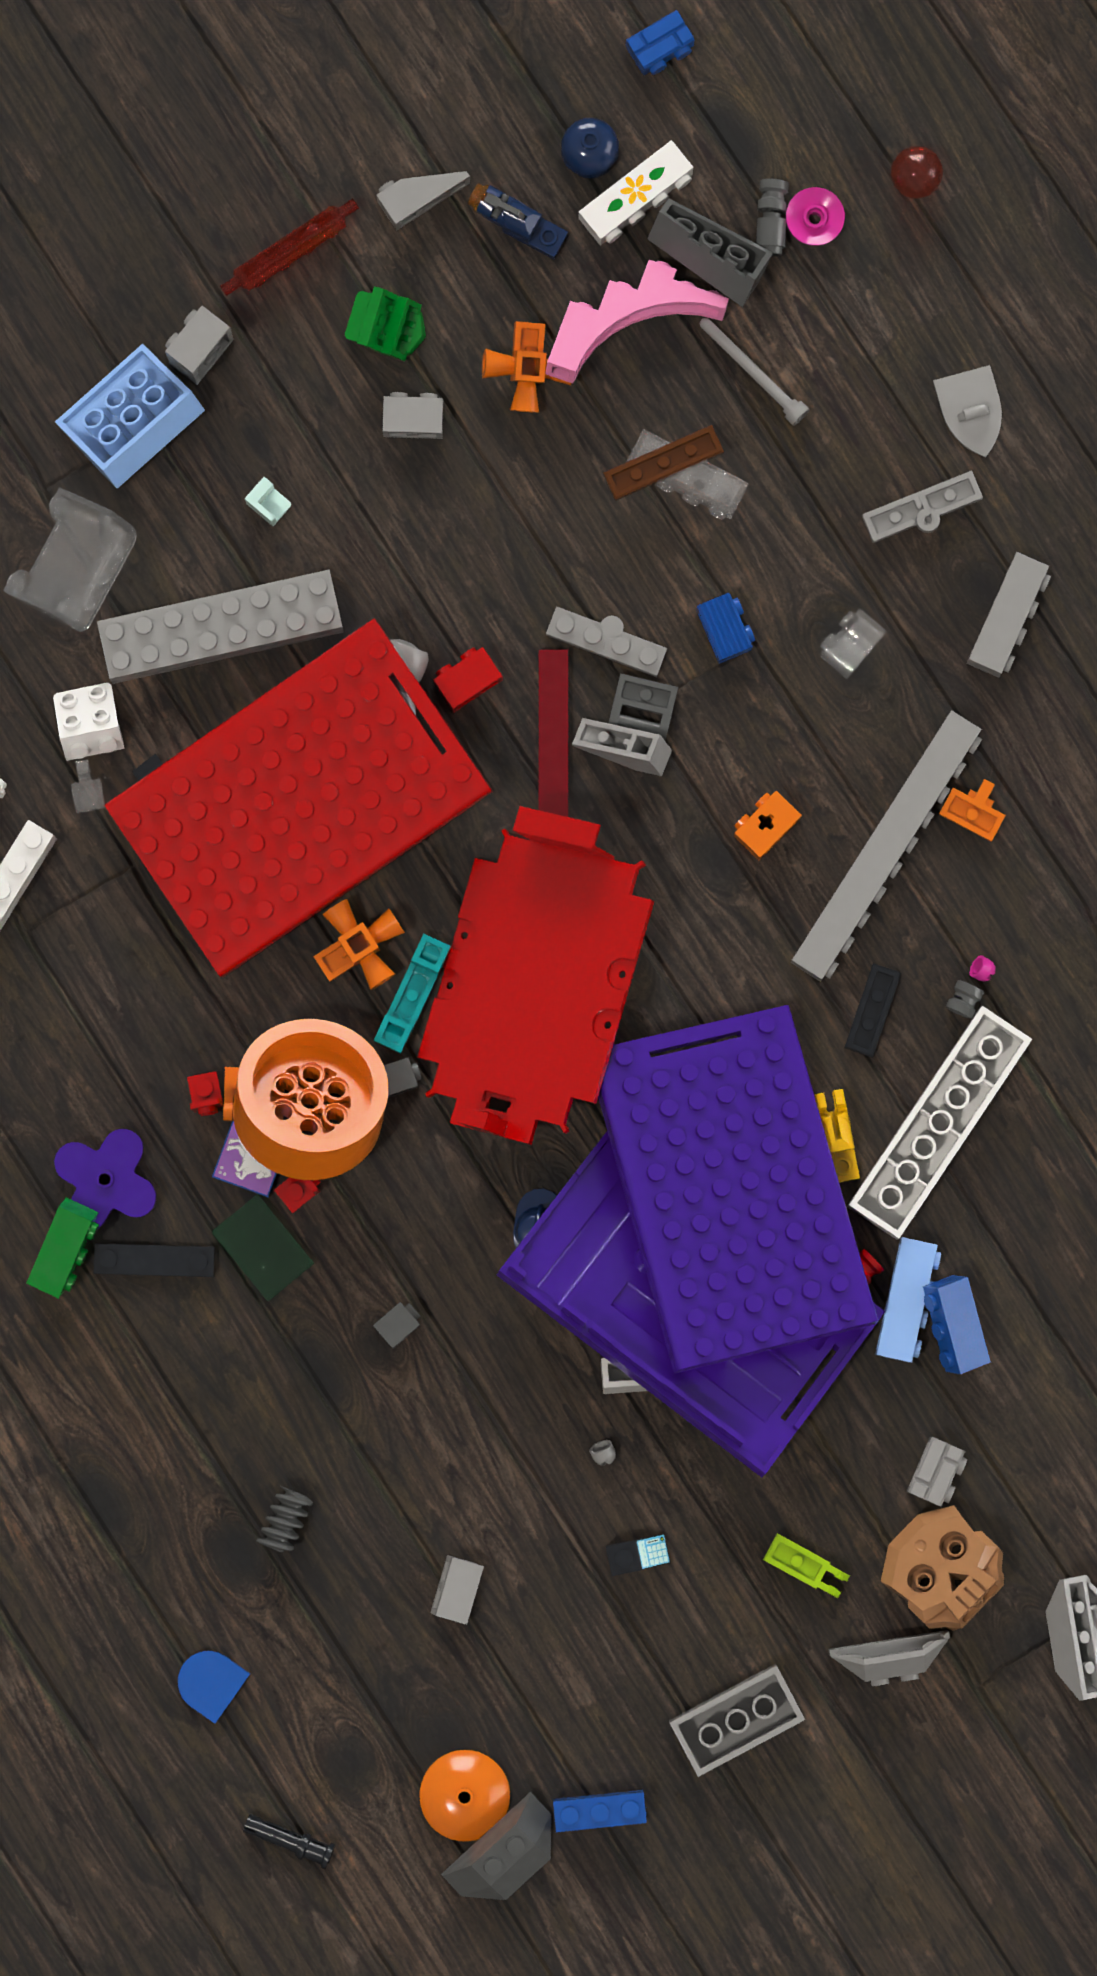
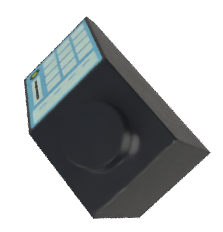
[606,1533,670,1576]

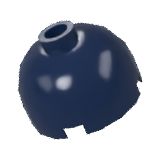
[561,118,619,178]

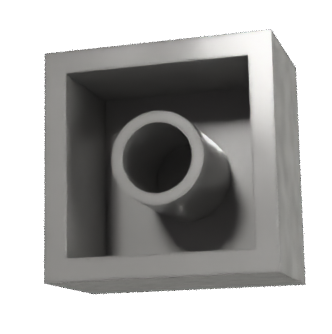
[165,306,234,385]

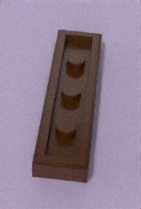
[603,425,724,501]

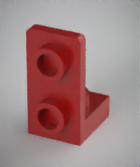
[187,1071,224,1117]
[274,1177,321,1213]

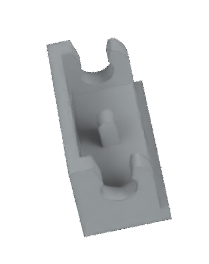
[430,1555,484,1625]

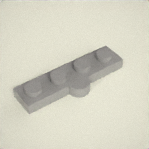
[862,470,983,543]
[546,606,667,677]

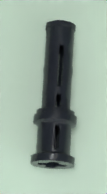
[243,1814,336,1870]

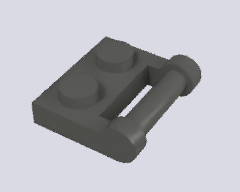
[609,673,678,740]

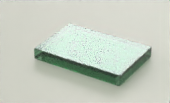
[212,1194,315,1302]

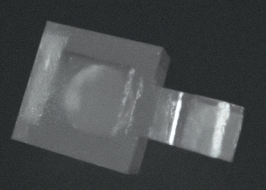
[71,760,106,814]

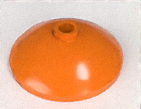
[420,1750,510,1842]

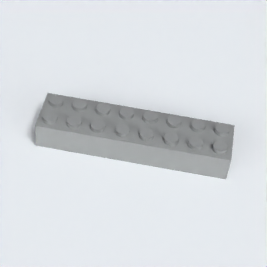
[97,569,344,684]

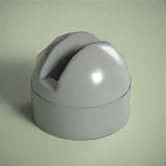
[589,1440,616,1466]

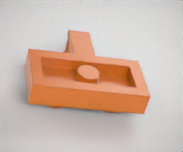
[939,779,1006,842]

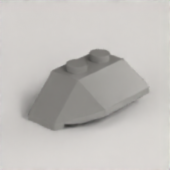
[1045,1575,1097,1701]
[828,1630,950,1686]

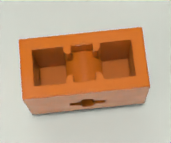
[734,791,802,861]

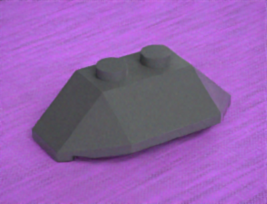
[441,1792,551,1900]

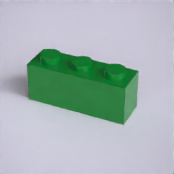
[26,1197,99,1299]

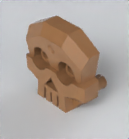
[881,1505,1004,1631]

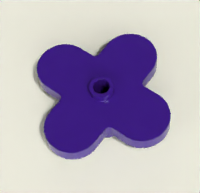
[54,1129,157,1228]

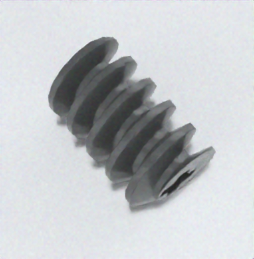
[256,1485,313,1553]

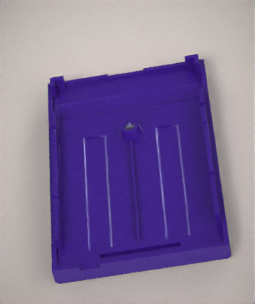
[598,1005,878,1374]
[496,1131,885,1478]

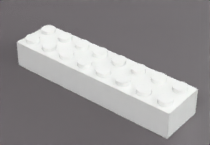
[847,1006,1032,1240]

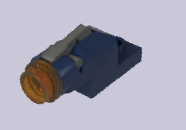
[468,183,568,260]

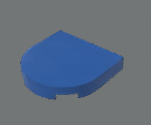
[178,1651,250,1724]

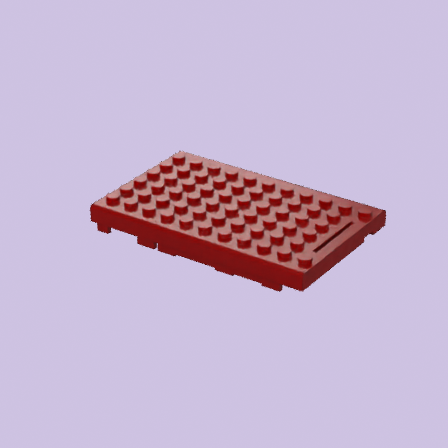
[104,618,493,978]

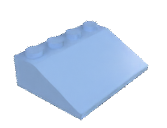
[55,344,205,488]

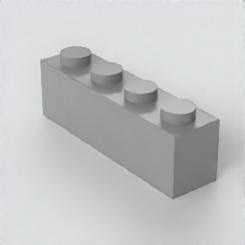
[966,552,1051,678]

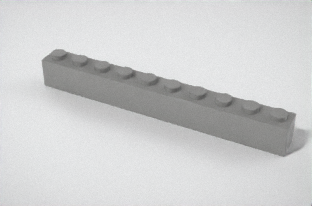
[791,710,982,982]

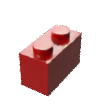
[433,647,503,713]

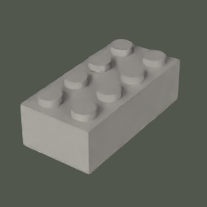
[669,1664,805,1777]

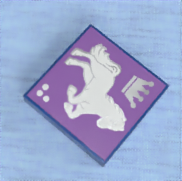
[212,1121,277,1198]

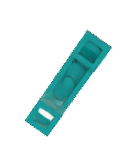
[373,934,451,1054]

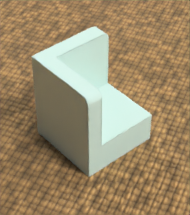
[245,477,291,526]

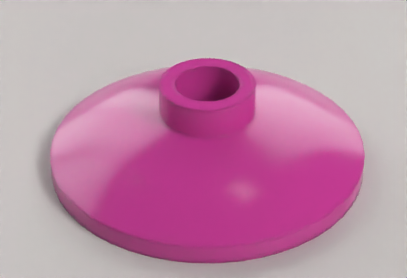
[786,187,845,246]

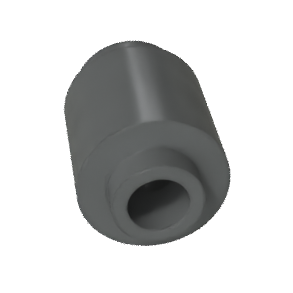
[756,212,786,256]

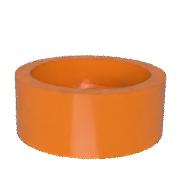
[233,1019,388,1180]

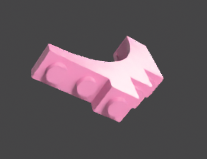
[545,260,729,384]

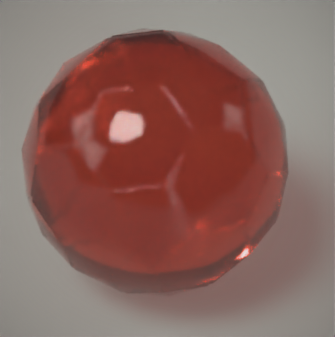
[891,146,943,199]

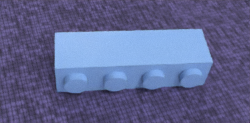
[875,1237,941,1363]

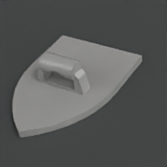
[933,365,1002,458]

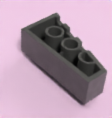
[647,198,773,307]

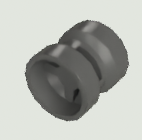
[757,179,789,215]
[945,980,984,1020]

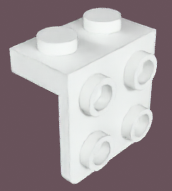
[53,683,125,761]

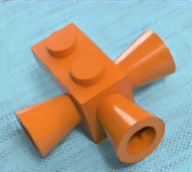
[482,321,572,413]
[313,899,405,990]

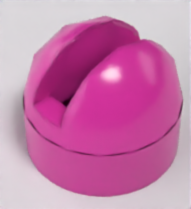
[969,955,995,982]

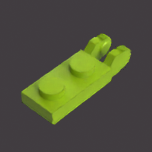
[763,1533,850,1598]

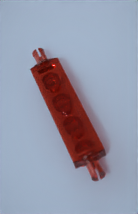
[220,198,359,296]

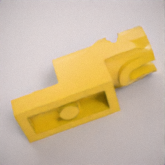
[815,1089,860,1183]

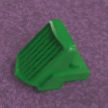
[345,286,426,361]

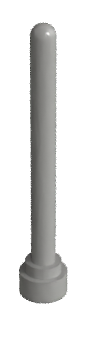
[700,318,810,426]

